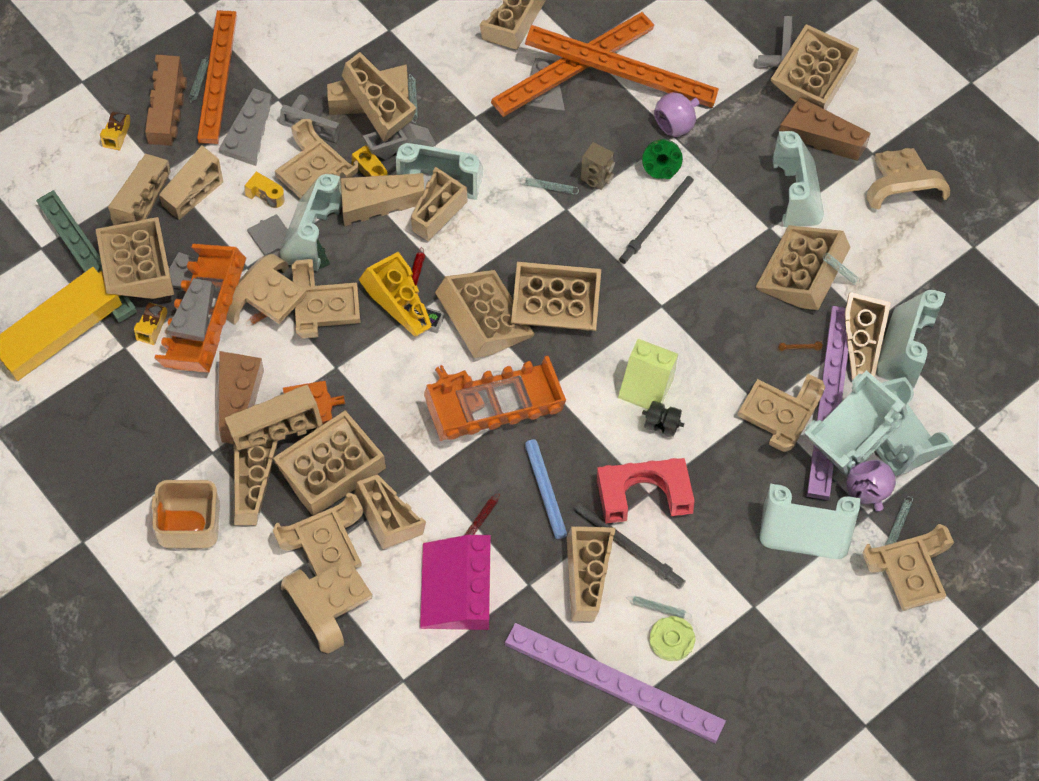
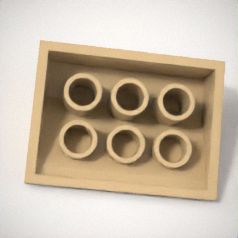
[771,24,859,110]
[96,217,174,299]
[756,225,851,310]
[511,262,601,331]
[435,270,534,358]
[273,410,386,516]

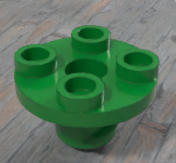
[642,139,683,179]

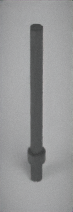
[619,176,694,264]
[574,503,686,588]

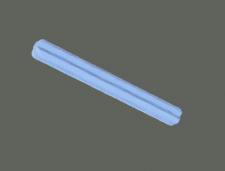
[525,439,567,539]

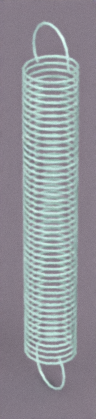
[189,58,209,103]
[408,74,418,123]
[519,177,579,194]
[823,253,860,285]
[886,496,913,545]
[627,596,692,618]

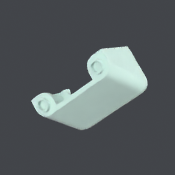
[773,131,824,227]
[396,143,483,200]
[280,174,342,271]
[876,290,946,388]
[805,370,908,477]
[876,377,954,475]
[760,484,861,559]

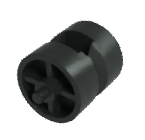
[642,401,685,437]

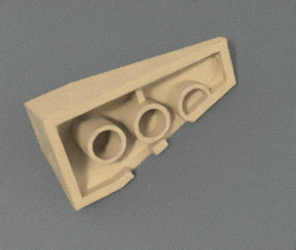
[844,292,891,380]

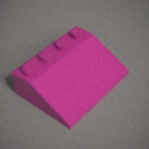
[420,535,491,630]

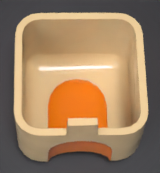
[152,480,220,548]

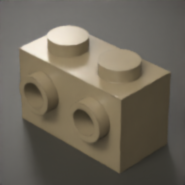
[581,142,615,190]

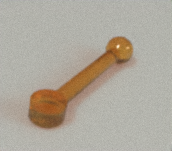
[778,341,823,351]

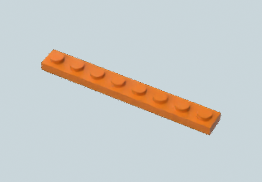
[197,10,237,144]

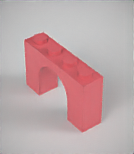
[597,458,695,524]

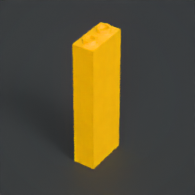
[0,267,122,381]

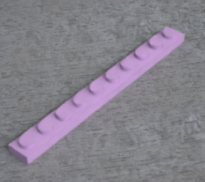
[807,306,848,500]
[505,623,726,744]

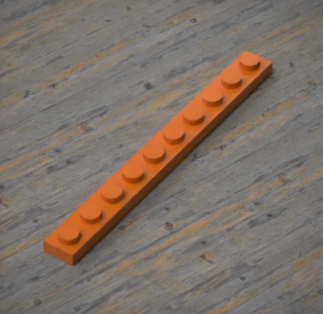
[491,12,654,117]
[525,25,719,108]

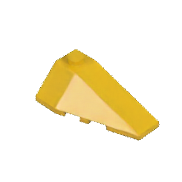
[359,252,432,337]

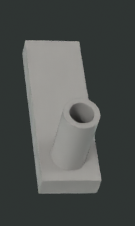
[758,16,793,67]
[280,95,339,143]

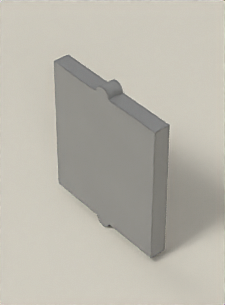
[247,214,288,256]

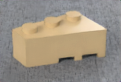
[159,145,223,220]
[411,167,468,241]
[355,474,426,549]

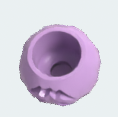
[654,92,700,137]
[846,460,896,511]

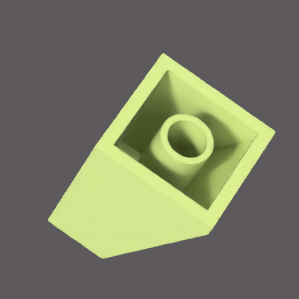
[618,339,678,409]

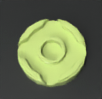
[649,616,696,661]

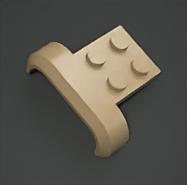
[275,119,358,199]
[867,148,950,209]
[226,254,307,325]
[292,259,360,338]
[737,374,825,452]
[273,493,363,576]
[862,524,954,611]
[281,559,373,654]

